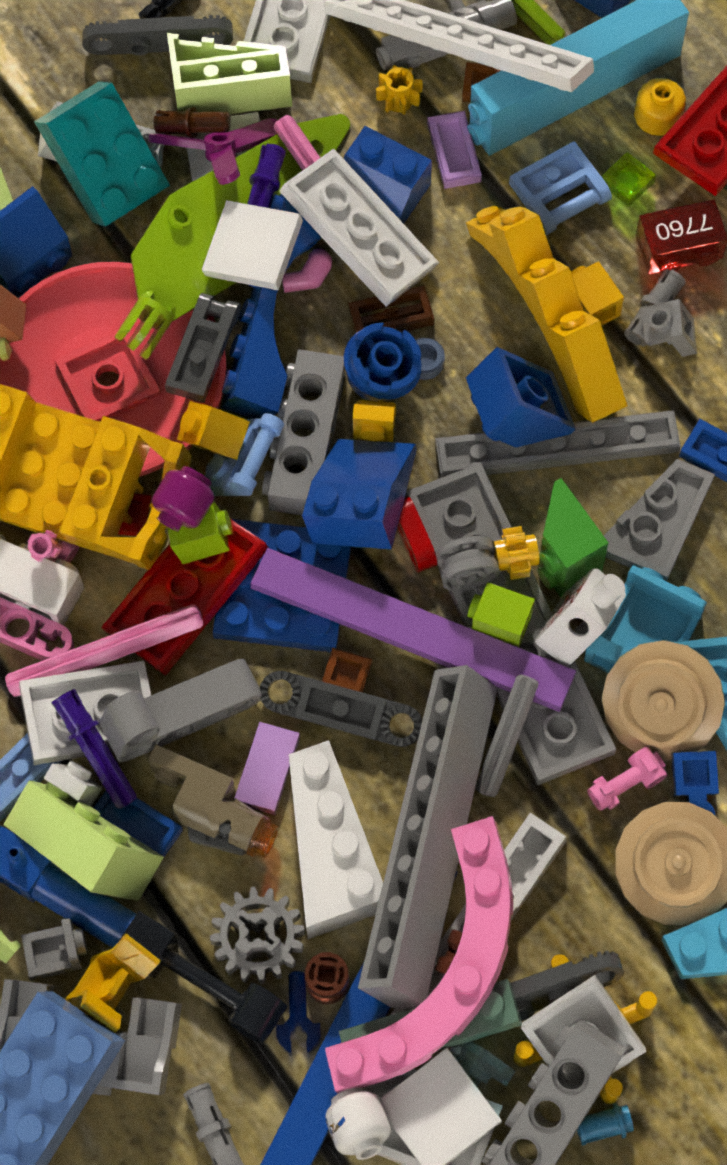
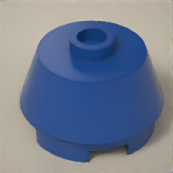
[344,323,422,402]

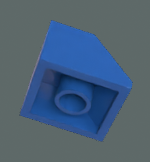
[343,126,432,224]
[0,186,73,298]
[466,347,576,448]

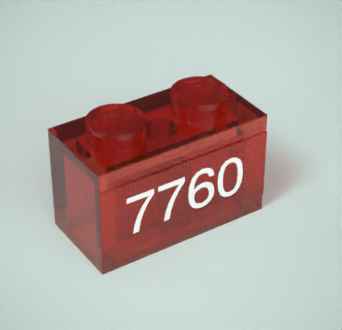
[636,199,727,275]

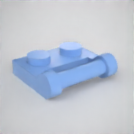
[509,141,612,235]
[205,413,285,496]

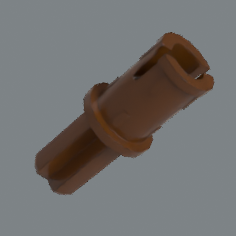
[153,107,231,138]

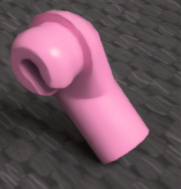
[282,249,332,293]

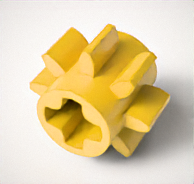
[376,65,423,115]
[493,526,540,580]

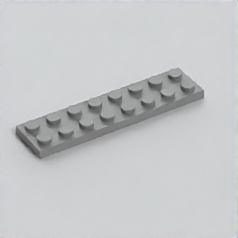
[406,463,616,785]

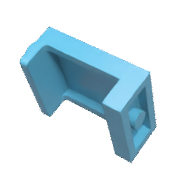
[584,565,707,673]

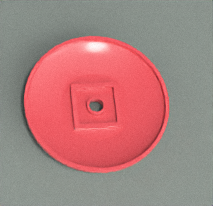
[0,262,227,477]

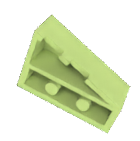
[167,33,292,115]
[3,780,164,901]

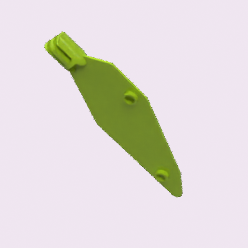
[115,114,350,359]

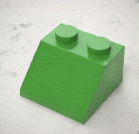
[537,478,609,598]

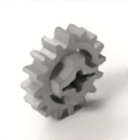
[210,887,305,984]

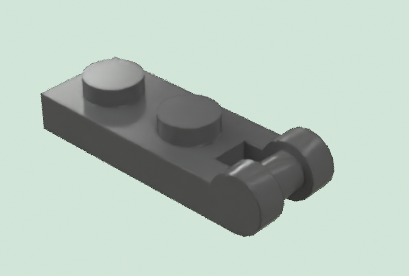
[165,293,241,403]

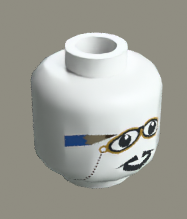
[325,1088,391,1160]

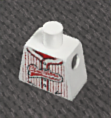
[534,568,626,667]

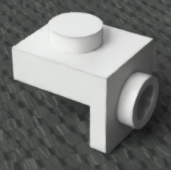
[44,761,103,806]

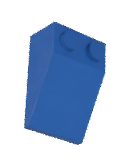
[302,439,417,550]

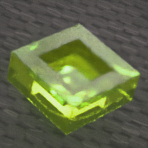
[601,152,656,207]

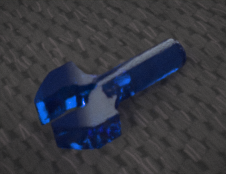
[276,971,321,1057]

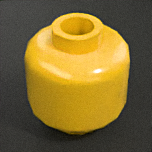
[634,78,686,136]

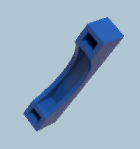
[221,194,322,419]

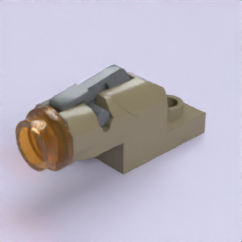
[148,745,279,858]

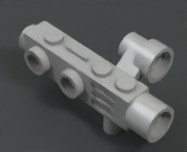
[376,0,517,70]

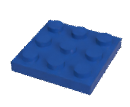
[213,519,351,652]

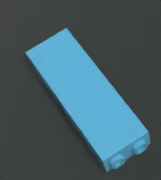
[467,0,690,156]

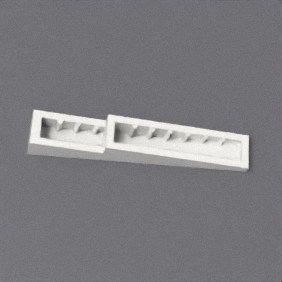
[390,813,567,1015]

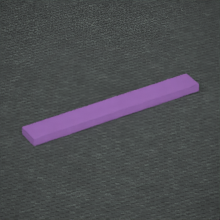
[250,548,576,712]

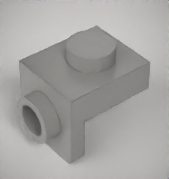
[21,918,88,981]

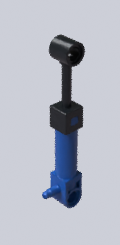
[0,826,288,1045]

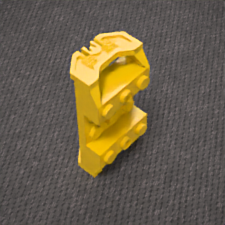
[0,384,192,570]

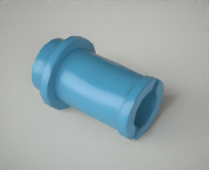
[577,1103,634,1146]

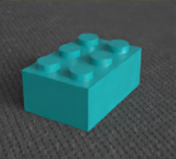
[34,81,170,226]

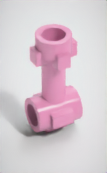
[27,530,79,563]
[587,747,668,811]

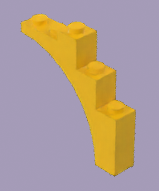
[466,206,628,423]

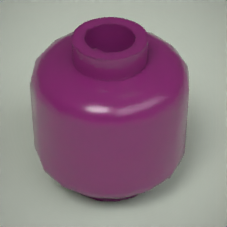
[152,466,214,532]

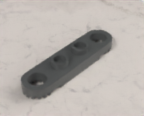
[82,15,233,55]
[260,671,423,747]
[511,951,624,1021]

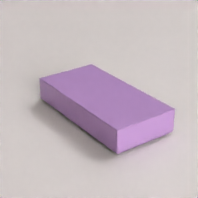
[427,110,482,189]
[234,722,300,815]

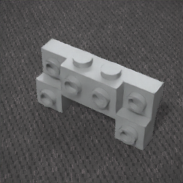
[0,979,182,1096]

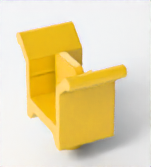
[65,934,160,1033]

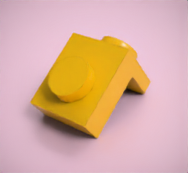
[352,400,396,442]

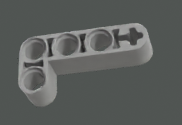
[100,659,264,762]

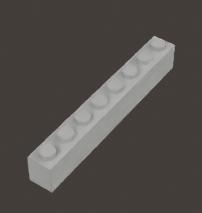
[358,665,498,1008]

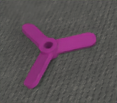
[149,118,278,185]

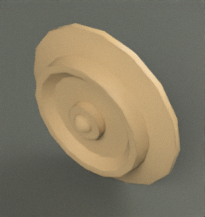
[602,640,725,761]
[615,802,727,926]

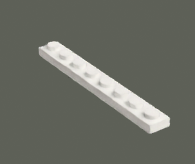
[324,0,594,93]

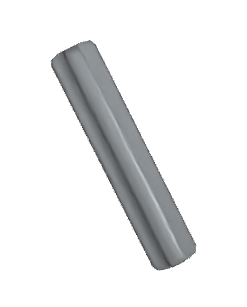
[475,675,539,797]

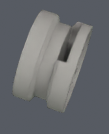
[435,536,500,591]

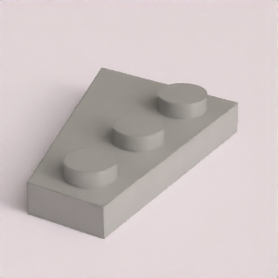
[604,459,715,581]

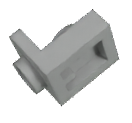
[641,299,697,357]

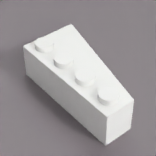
[289,740,383,939]

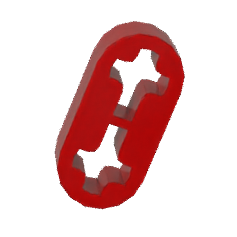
[397,496,438,573]

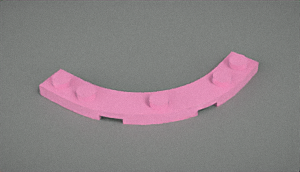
[325,816,513,1093]

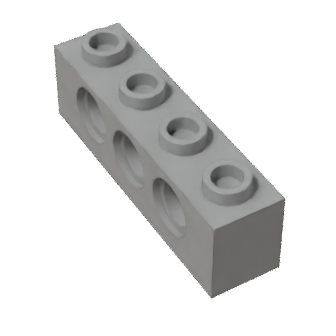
[262,349,346,516]
[481,1019,627,1165]

